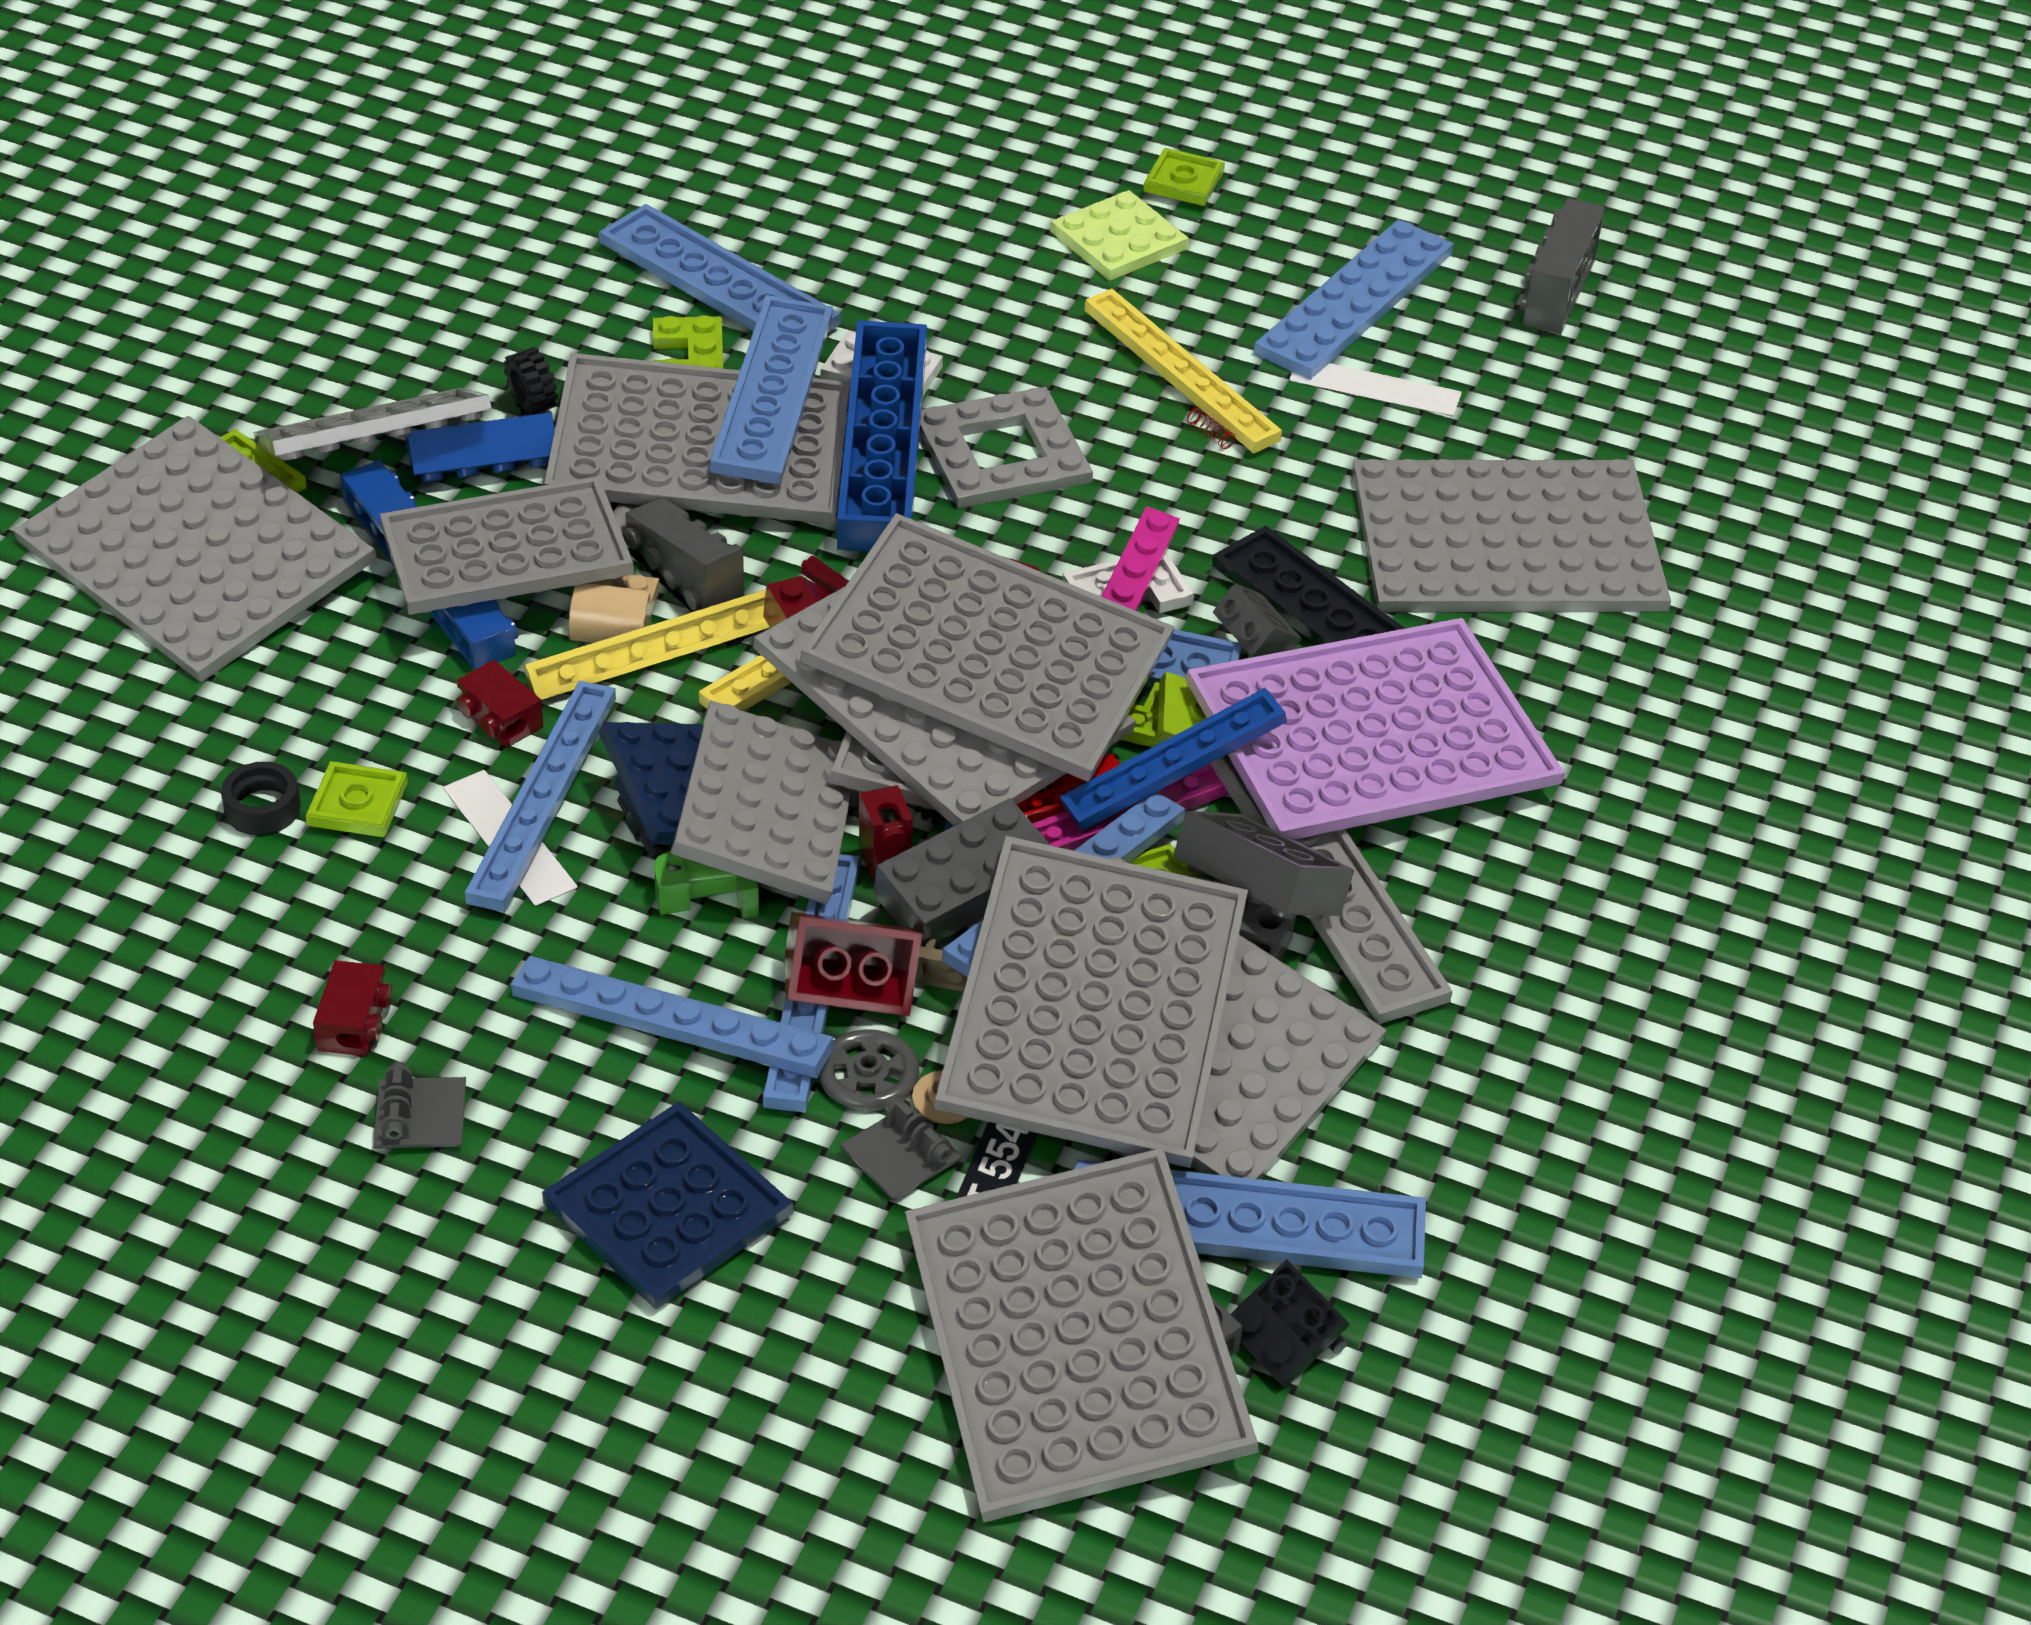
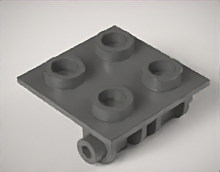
[373,1062,466,1149]
[840,1096,962,1201]

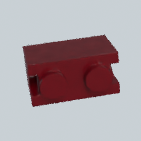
[456,660,544,749]
[859,785,913,883]
[313,960,393,1056]

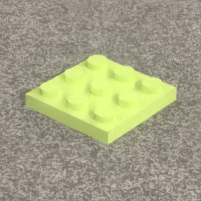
[1050,190,1189,281]

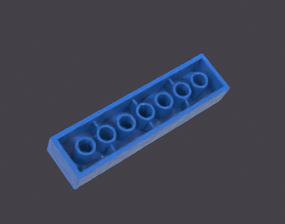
[837,320,927,552]

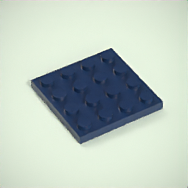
[599,722,703,844]
[542,1101,793,1310]

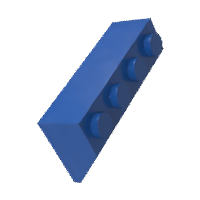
[405,412,555,483]

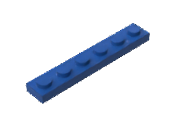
[1060,688,1287,832]

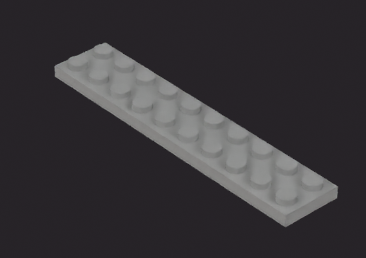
[1210,754,1453,1024]

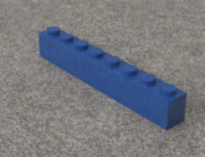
[340,460,518,670]

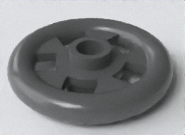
[818,1029,919,1111]

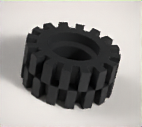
[504,347,558,416]

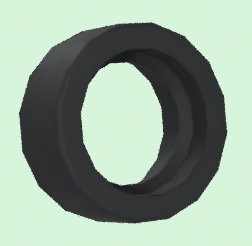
[221,762,301,835]

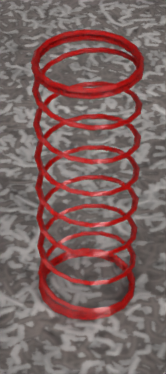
[1187,408,1235,449]

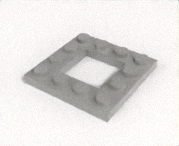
[920,387,1093,509]

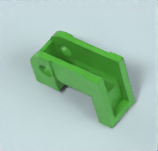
[654,851,759,919]

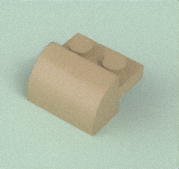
[569,575,660,643]

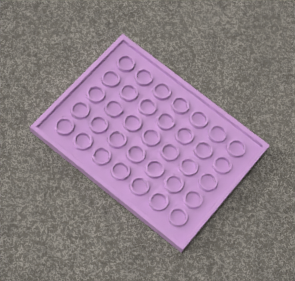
[1185,618,1565,840]

